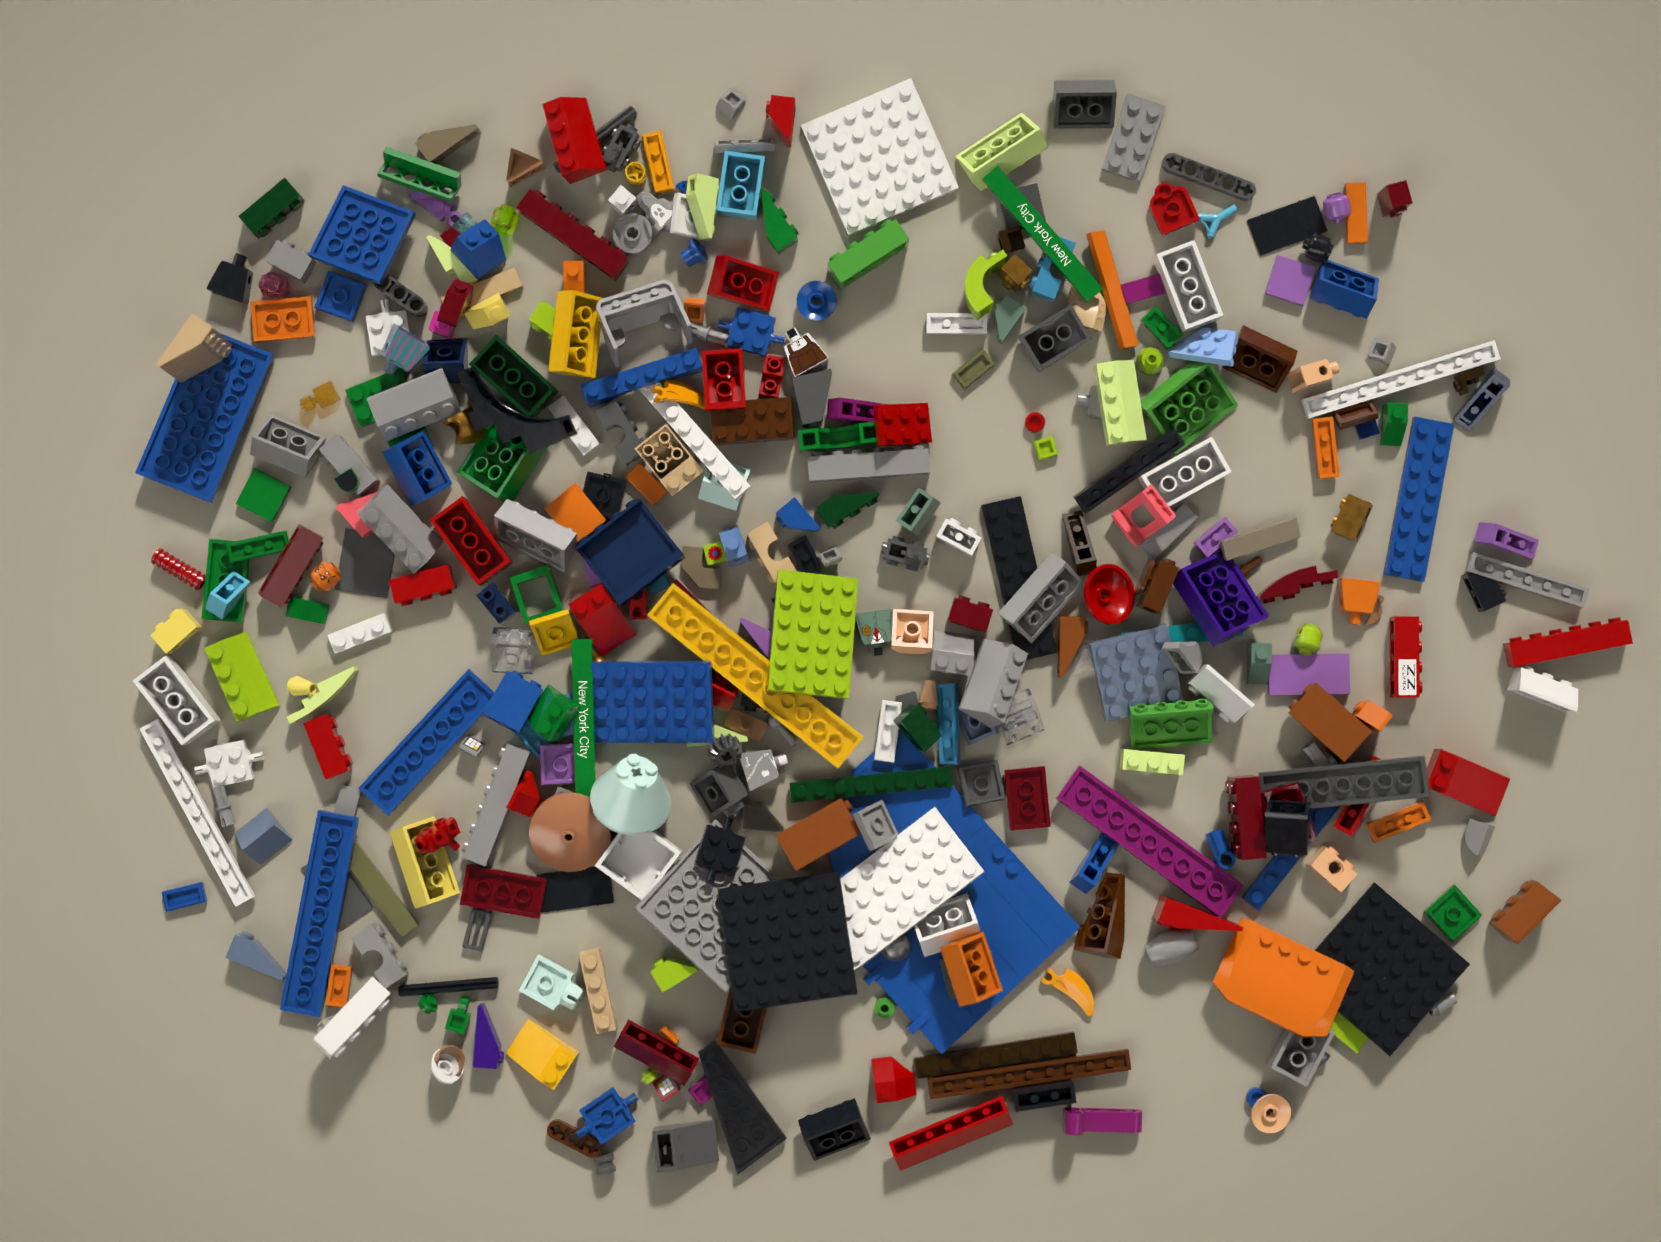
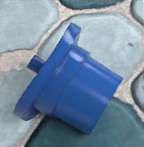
[681,238,708,267]

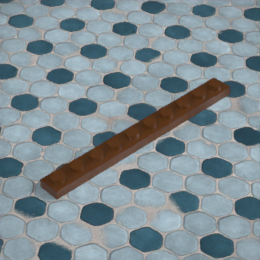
[927,1049,1132,1099]

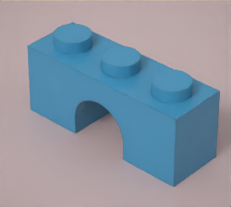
[1029,237,1076,303]

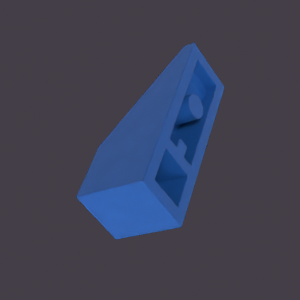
[1069,832,1118,894]

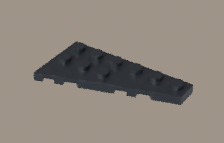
[698,1039,787,1175]

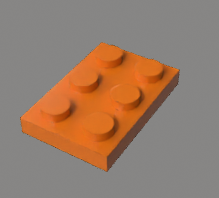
[250,296,316,343]

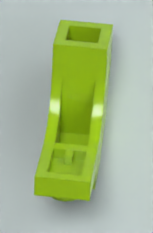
[965,250,1008,320]

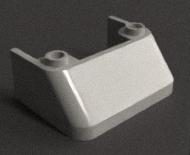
[596,280,692,367]

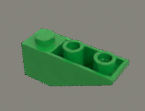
[761,188,799,255]

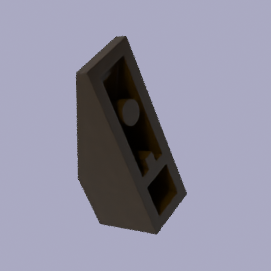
[1062,510,1097,576]

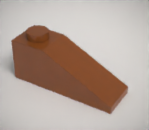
[1057,616,1088,677]

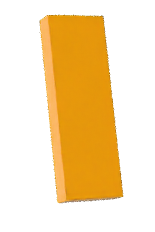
[642,131,675,195]

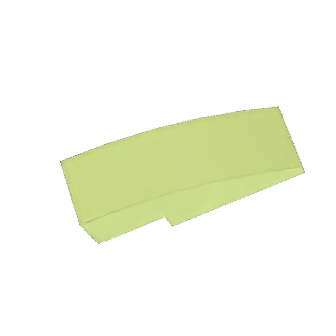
[426,235,480,285]

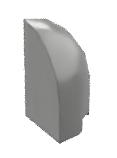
[1465,818,1495,856]

